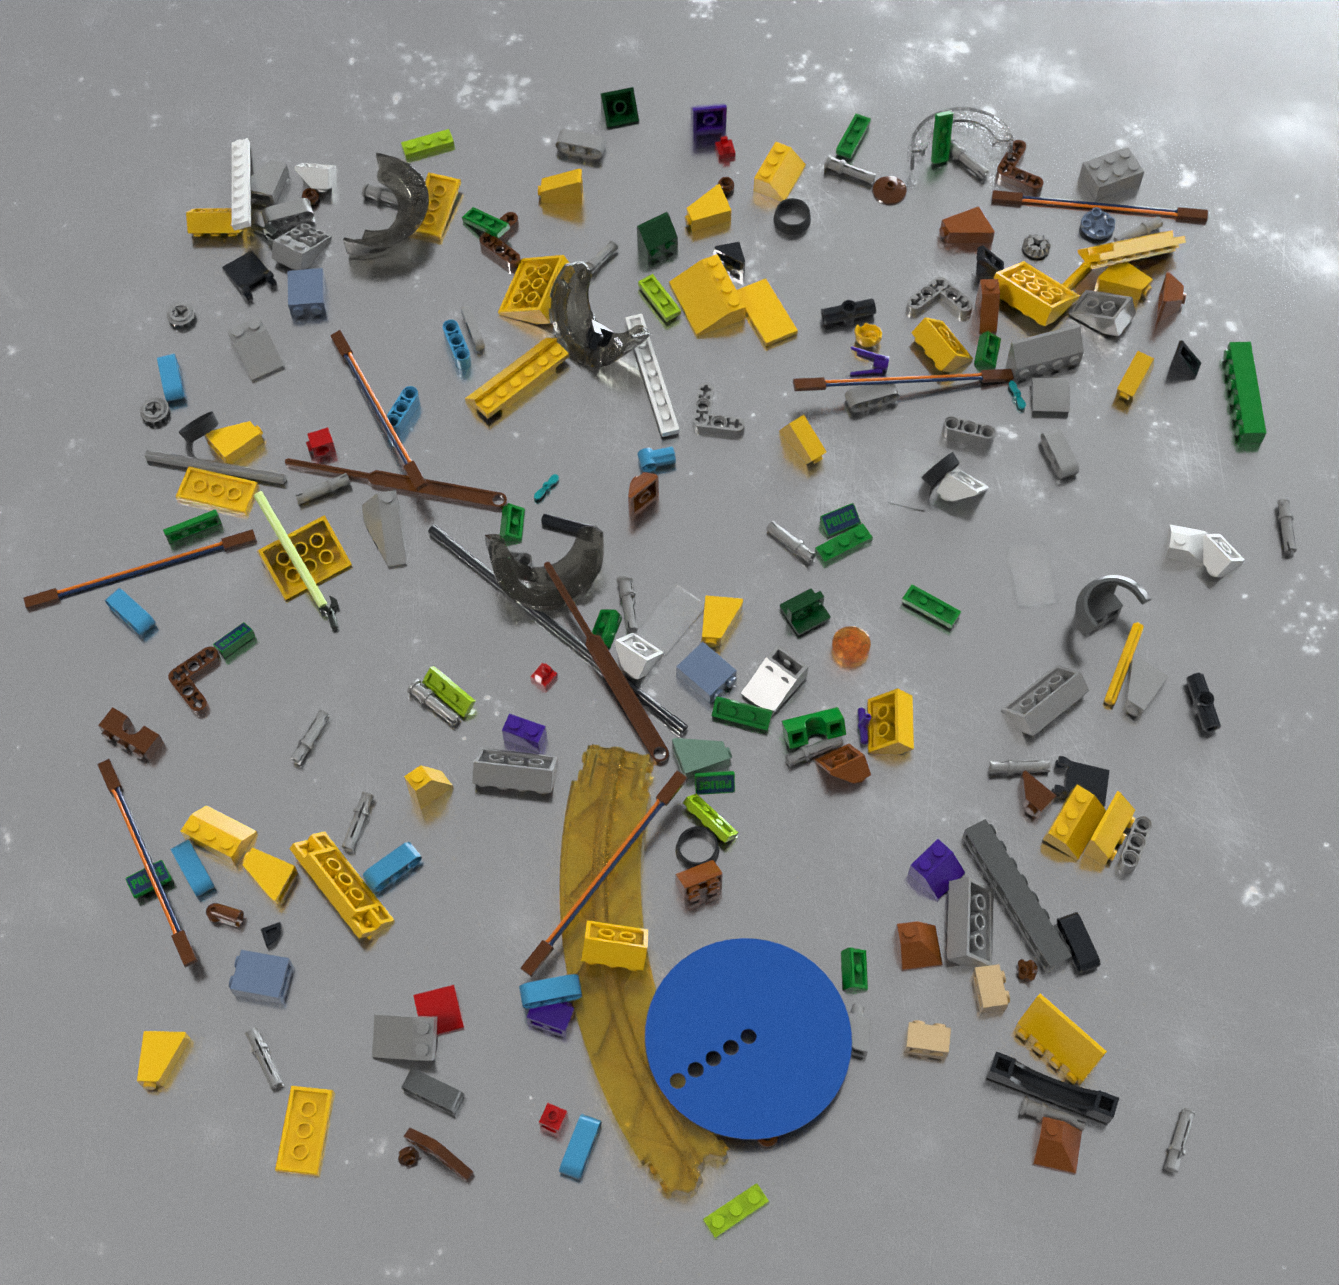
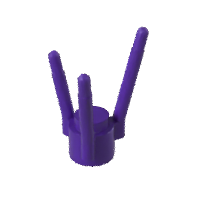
[850,346,889,375]

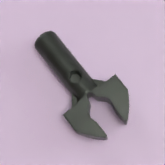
[251,224,279,242]
[319,596,339,630]

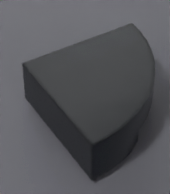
[261,922,282,949]

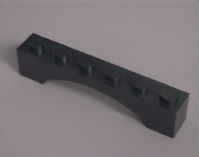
[987,1051,1119,1124]

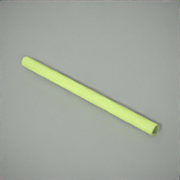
[254,491,327,608]

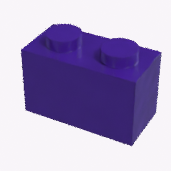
[502,714,547,752]
[526,1002,575,1037]

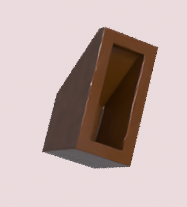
[1020,770,1056,819]

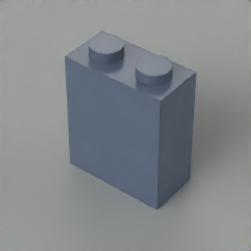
[287,268,326,316]
[676,642,737,704]
[229,950,293,1004]

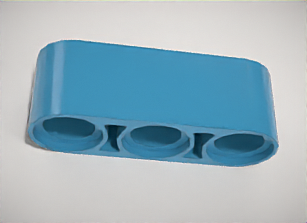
[443,320,471,370]
[157,354,185,402]
[387,386,420,436]
[104,588,156,636]
[170,839,215,897]
[363,842,422,892]
[519,974,582,1009]
[559,1114,602,1180]

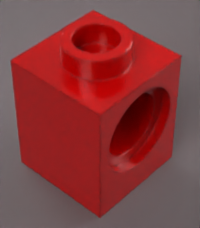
[306,427,336,458]
[539,1103,568,1137]

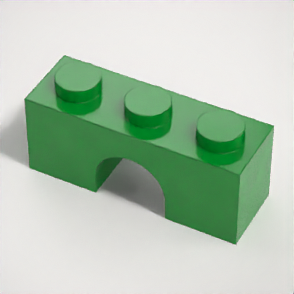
[782,707,846,749]

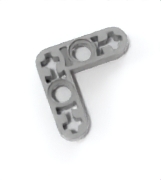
[906,277,973,316]
[693,383,745,436]

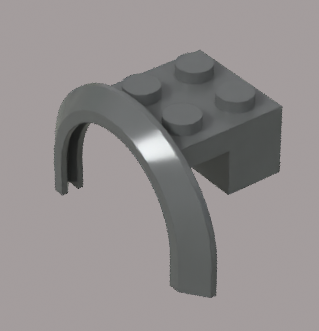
[1075,575,1152,634]

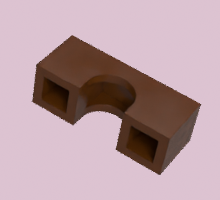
[98,707,164,761]

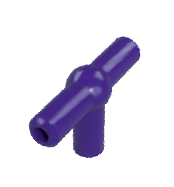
[857,707,872,744]

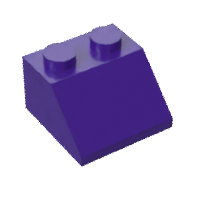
[691,103,727,133]
[908,839,965,901]

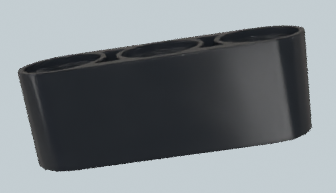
[1057,912,1101,973]

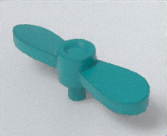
[1009,381,1026,410]
[534,474,559,500]

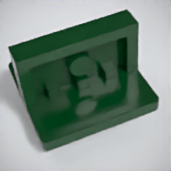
[780,588,831,635]

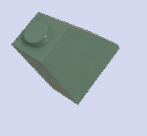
[672,738,732,780]

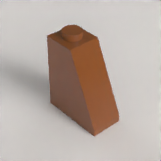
[939,206,995,243]
[975,279,1000,334]

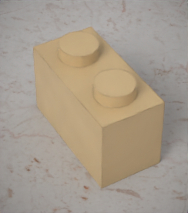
[972,964,1010,1014]
[905,1020,951,1058]

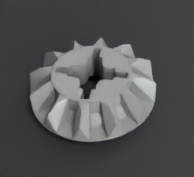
[1022,233,1051,258]
[166,302,196,327]
[139,398,169,424]

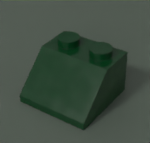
[637,212,678,262]

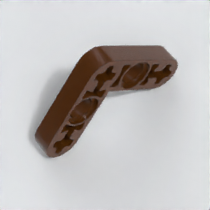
[996,140,1044,194]
[479,212,521,269]
[168,646,220,715]
[403,1127,474,1182]

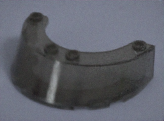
[343,153,429,256]
[549,261,651,368]
[485,525,604,611]

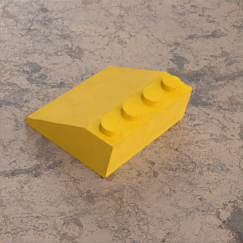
[669,254,746,337]
[498,255,574,324]
[994,261,1080,326]
[257,515,352,600]
[1015,993,1107,1086]

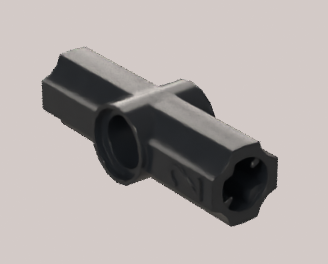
[821,298,876,325]
[1186,672,1221,733]

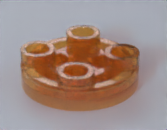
[832,626,871,665]

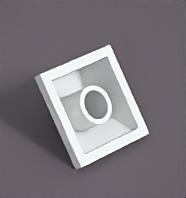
[295,163,336,192]
[936,469,989,502]
[1165,525,1207,566]
[1203,534,1245,577]
[615,633,664,679]

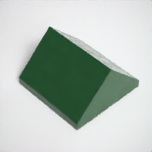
[600,87,639,127]

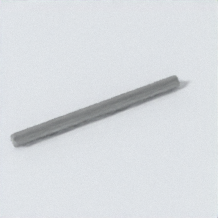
[145,450,287,484]

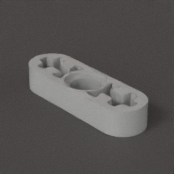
[461,306,485,351]

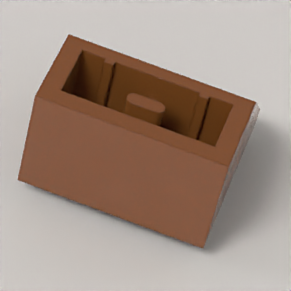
[675,860,723,902]

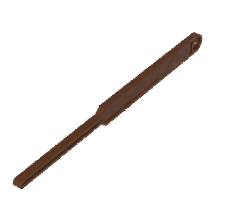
[285,458,507,510]
[544,562,669,763]

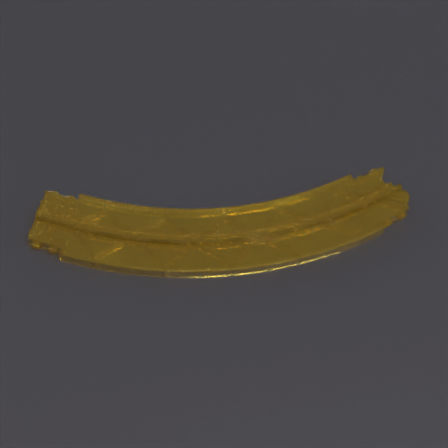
[560,744,729,1198]

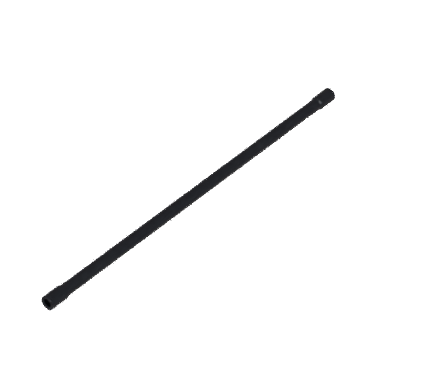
[428,524,688,735]

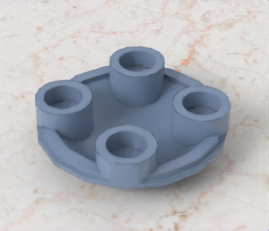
[1081,207,1116,240]

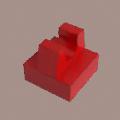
[715,136,736,160]
[530,663,558,690]

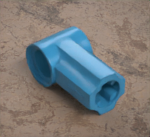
[637,447,676,472]

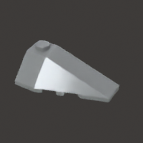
[362,490,407,568]

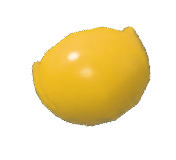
[854,323,882,348]

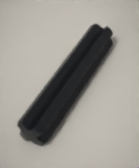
[541,514,595,537]

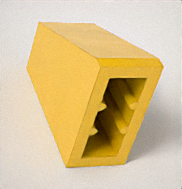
[538,169,583,204]
[684,184,731,232]
[1095,262,1153,300]
[1117,351,1154,400]
[779,415,827,464]
[204,421,264,464]
[701,595,743,647]
[404,765,453,809]
[242,847,298,908]
[137,1031,190,1090]

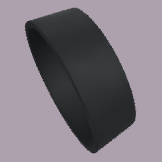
[773,198,811,235]
[179,411,219,443]
[921,452,960,487]
[675,826,719,869]

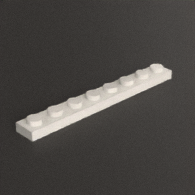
[232,138,251,231]
[625,314,679,437]

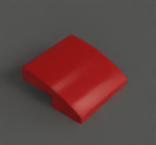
[413,985,464,1036]

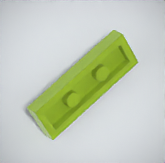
[401,129,455,159]
[638,274,681,322]
[422,666,476,717]
[683,793,738,843]
[703,1183,769,1239]

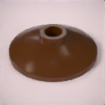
[872,176,907,204]

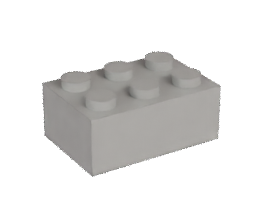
[1079,147,1145,201]

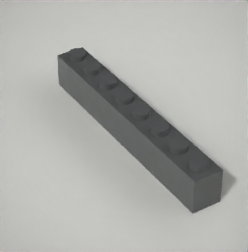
[963,819,1072,973]

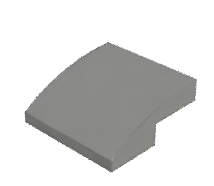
[1031,378,1070,413]

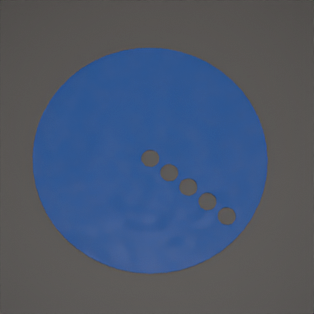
[645,938,852,1140]

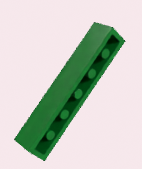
[1224,342,1267,443]

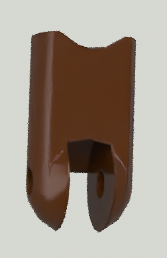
[206,903,244,928]

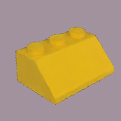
[753,142,806,202]
[186,208,243,236]
[911,317,973,372]
[868,688,914,755]
[1043,784,1106,860]
[1084,791,1136,865]
[180,805,257,866]
[581,920,648,971]

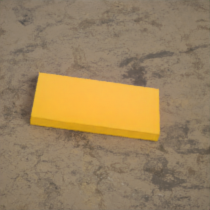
[407,172,461,240]
[737,278,798,347]
[175,466,259,516]
[275,1086,334,1177]

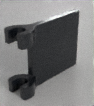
[222,250,277,300]
[1051,756,1110,807]

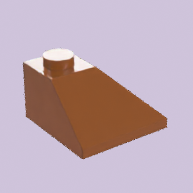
[1156,272,1186,322]
[628,472,659,517]
[815,743,871,783]
[895,921,943,971]
[1033,1117,1082,1174]

